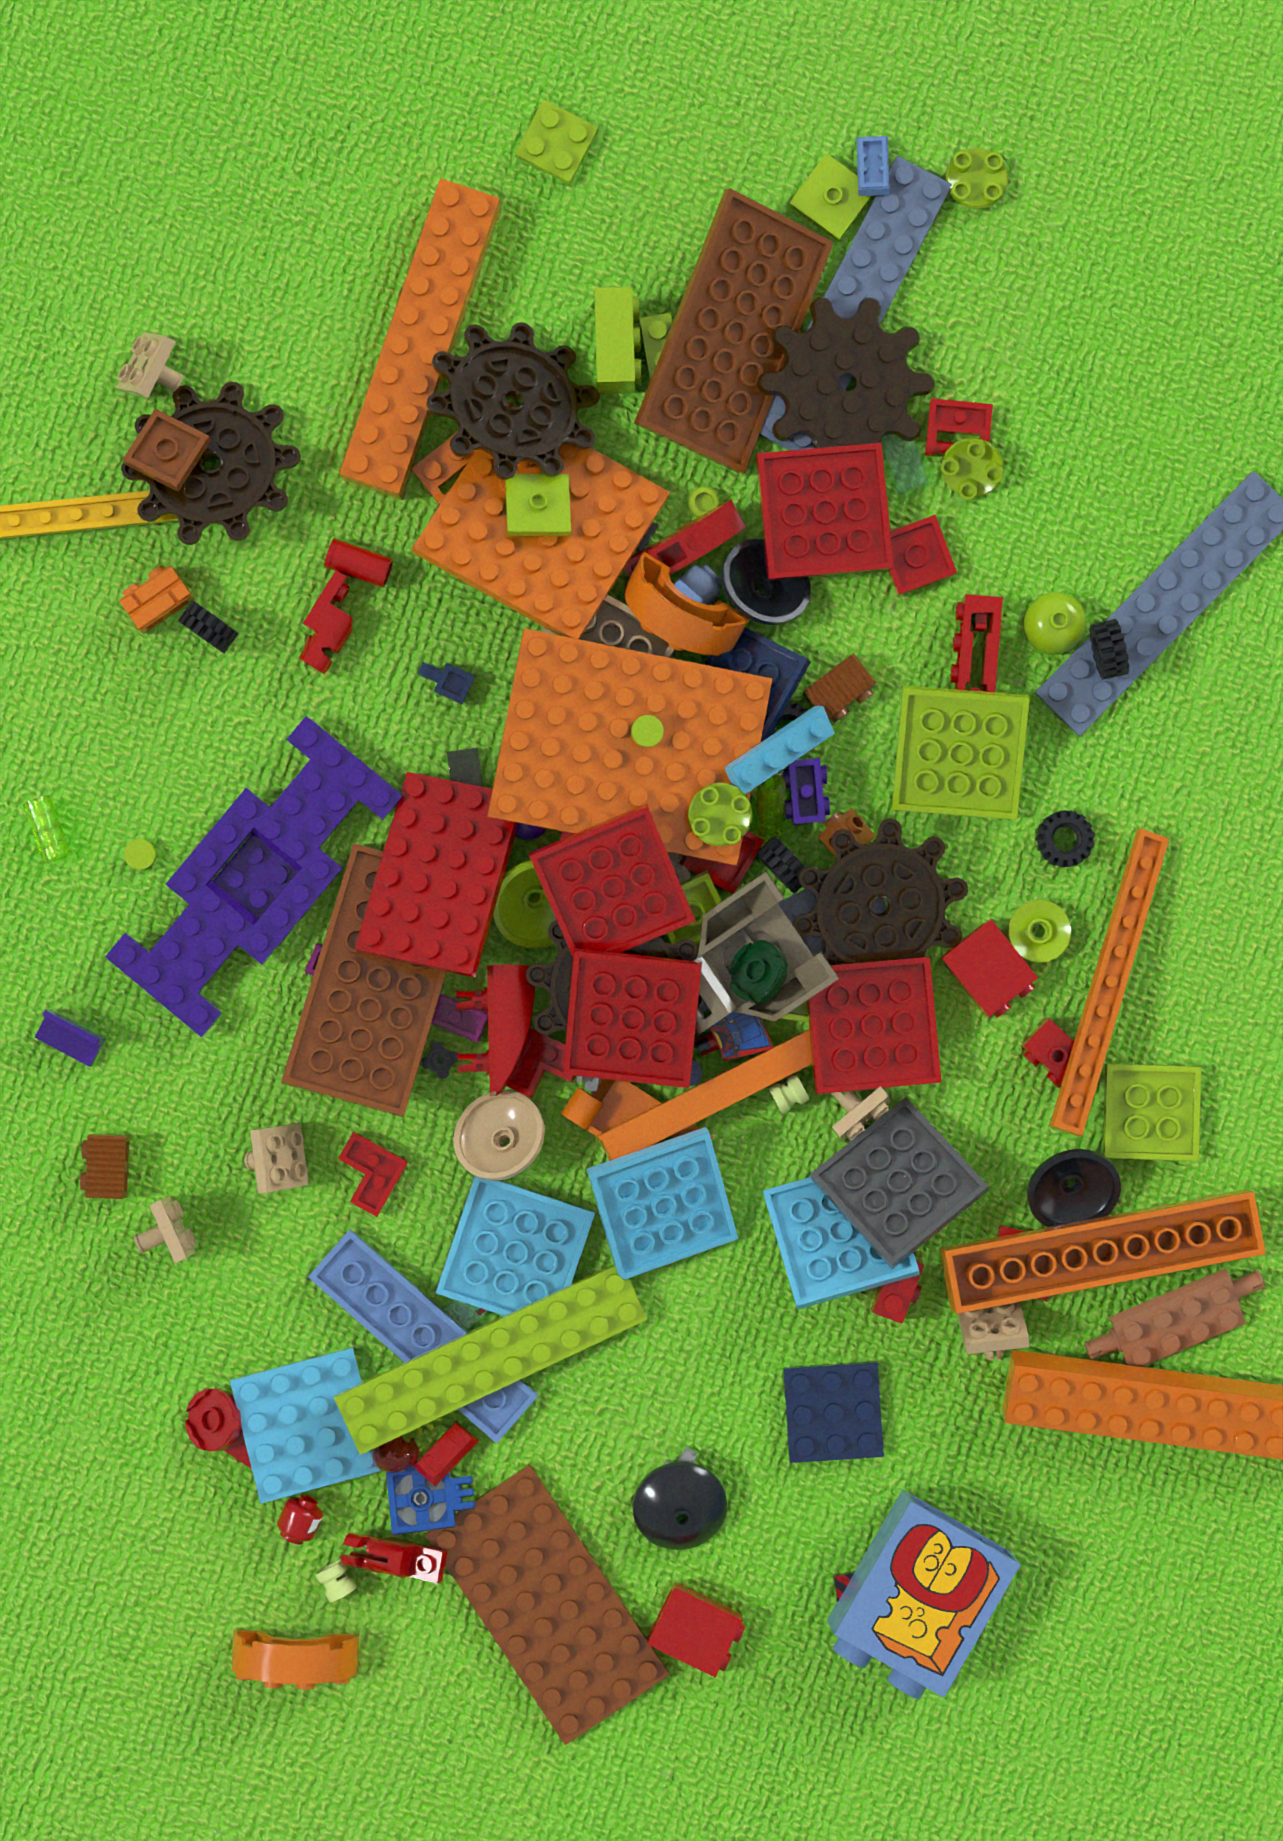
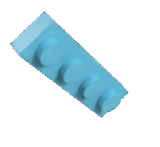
[724,706,835,794]

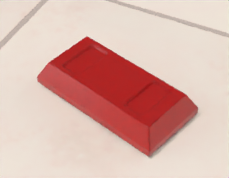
[413,1420,479,1487]

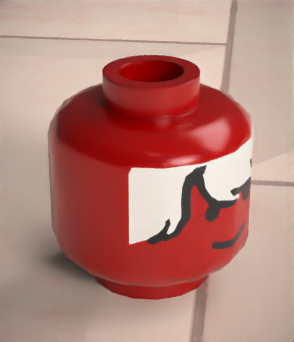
[277,1495,324,1545]

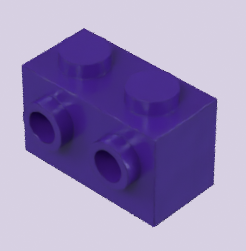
[782,758,830,826]

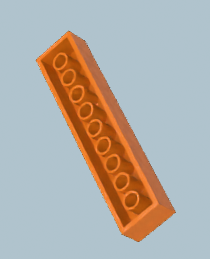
[339,178,501,500]
[939,1189,1266,1314]
[1002,1350,1283,1460]

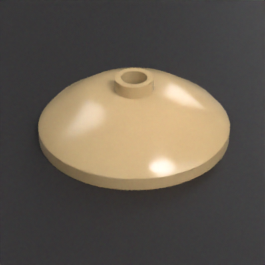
[453,1090,545,1181]

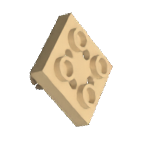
[116,332,183,398]
[831,1086,891,1143]
[244,1123,309,1194]
[134,1196,197,1263]
[957,1302,1029,1361]

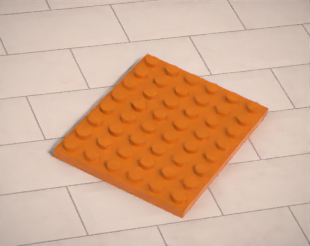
[487,628,772,866]

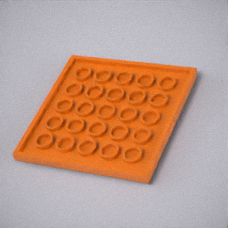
[412,401,670,639]

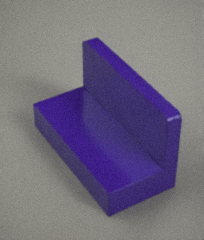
[35,1010,106,1067]

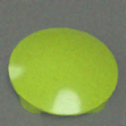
[946,148,1008,209]
[941,438,1004,500]
[688,783,752,846]

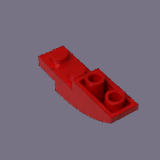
[624,499,746,578]

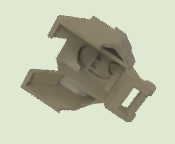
[694,872,839,1035]

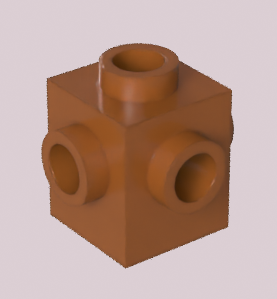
[818,808,876,857]

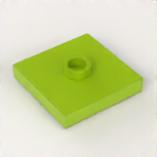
[789,153,872,241]
[505,474,571,536]

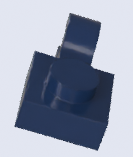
[418,662,475,705]

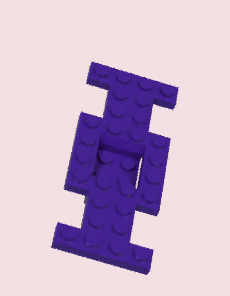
[105,716,403,1037]

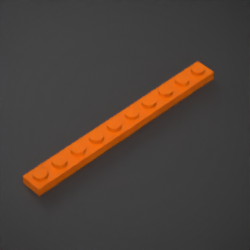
[1049,828,1169,1136]

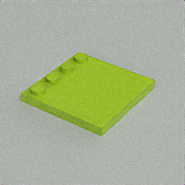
[892,685,1030,820]

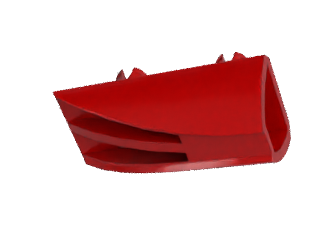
[456,964,535,1096]

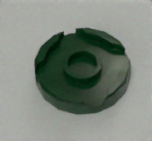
[729,940,788,1004]

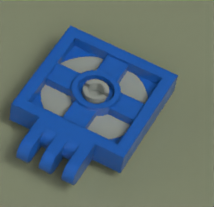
[386,1467,476,1535]

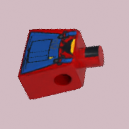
[695,1012,774,1061]

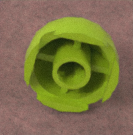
[1023,592,1086,655]

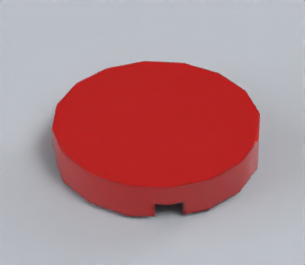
[185,1388,242,1452]

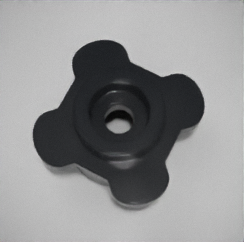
[422,1042,458,1079]

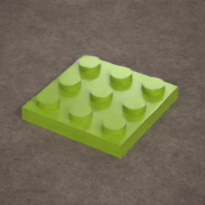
[1103,1064,1201,1161]

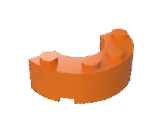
[624,552,750,656]
[232,1630,359,1690]

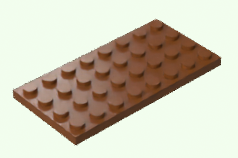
[634,188,834,474]
[281,843,447,1118]
[425,1463,670,1745]

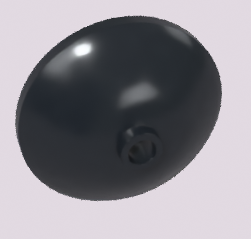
[721,539,811,625]
[1027,1149,1121,1227]
[632,1462,727,1550]

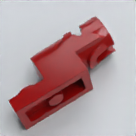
[299,570,354,675]
[341,1532,448,1583]

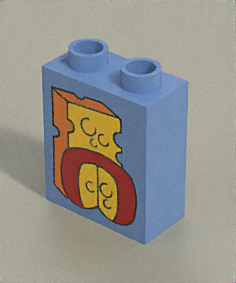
[827,1489,1021,1700]

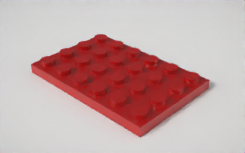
[355,772,519,978]

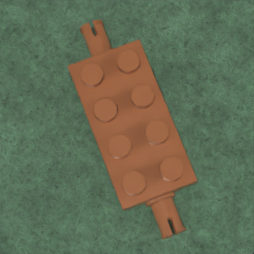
[1083,1269,1266,1367]

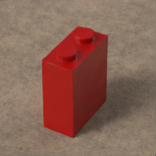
[939,919,1038,1018]
[647,1581,745,1678]

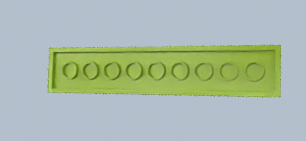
[333,1264,647,1455]

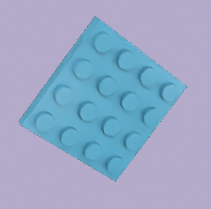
[586,1127,738,1280]
[436,1176,595,1316]
[763,1177,920,1310]
[230,1347,383,1504]

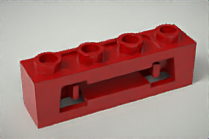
[950,594,1003,692]

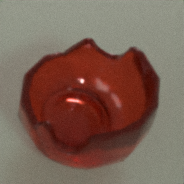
[371,1436,420,1473]

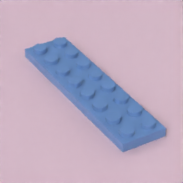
[308,1229,538,1443]

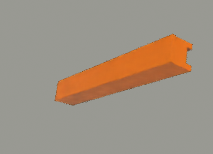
[596,1029,813,1161]

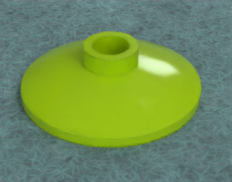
[1008,900,1071,962]

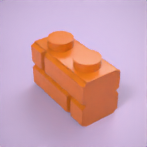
[119,565,195,634]

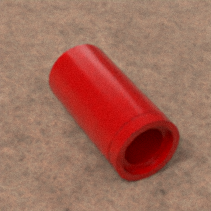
[324,538,394,588]

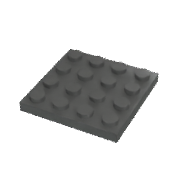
[810,1097,989,1269]

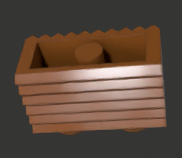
[803,653,876,723]
[80,1134,130,1199]

